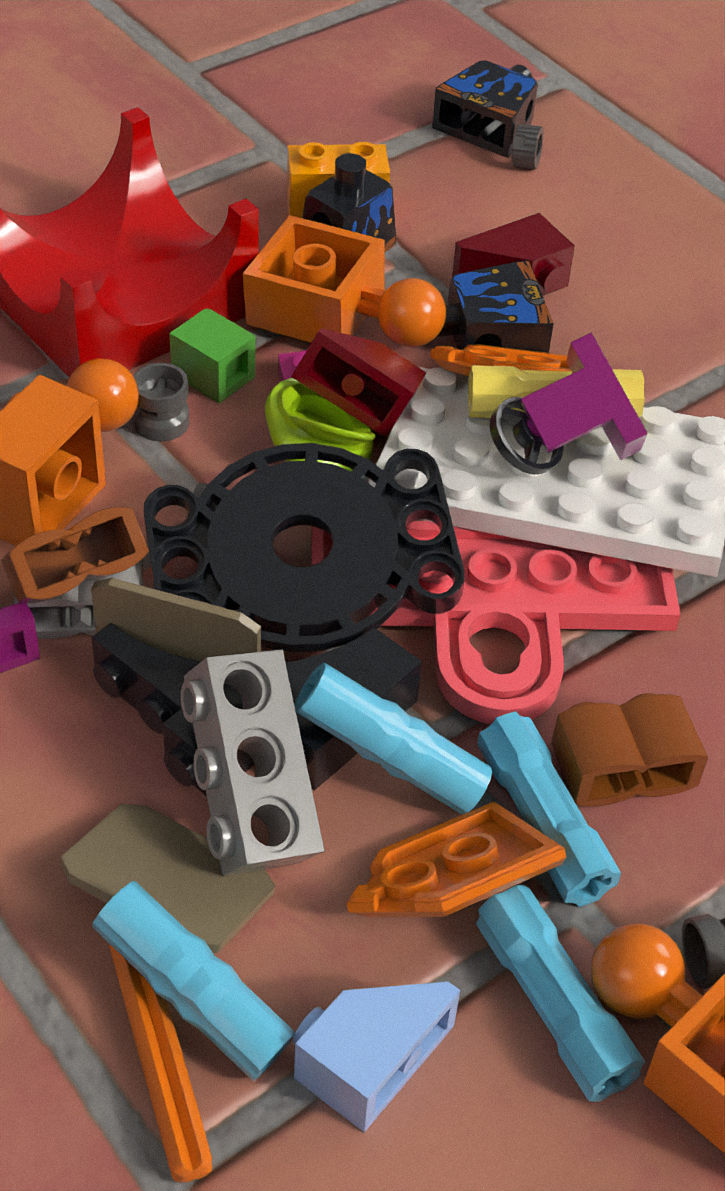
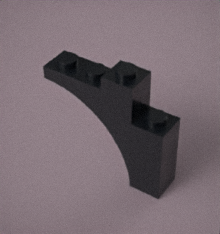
[92,623,422,796]

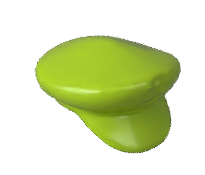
[265,378,375,472]

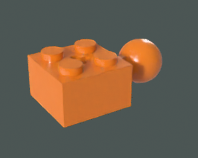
[243,215,446,347]
[0,358,139,546]
[591,923,725,1154]

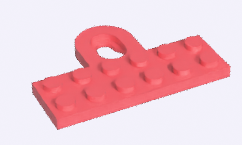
[311,521,680,724]

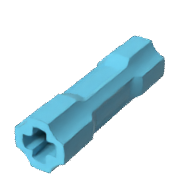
[477,711,621,907]
[475,885,646,1102]

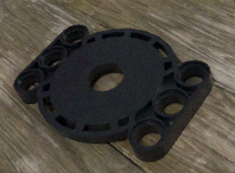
[143,443,464,652]

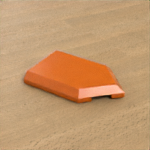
[430,344,571,376]
[346,801,566,917]

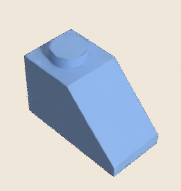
[293,982,460,1132]

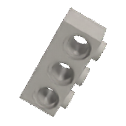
[181,649,325,876]

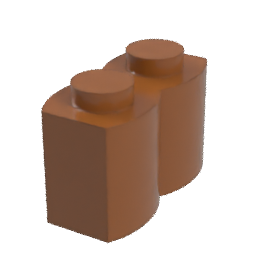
[1,507,149,603]
[551,693,708,807]

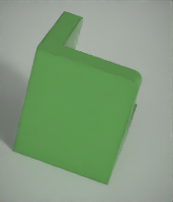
[170,308,255,404]

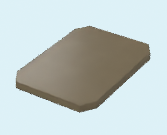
[91,578,261,661]
[60,804,275,953]

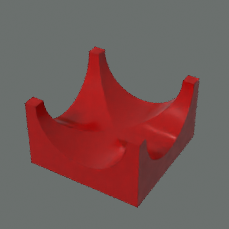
[0,107,259,378]

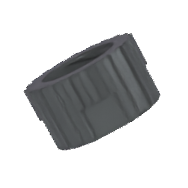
[512,124,544,169]

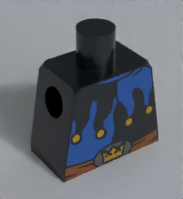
[432,60,538,158]
[302,153,396,252]
[437,260,554,353]

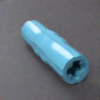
[294,662,492,815]
[92,881,295,1081]

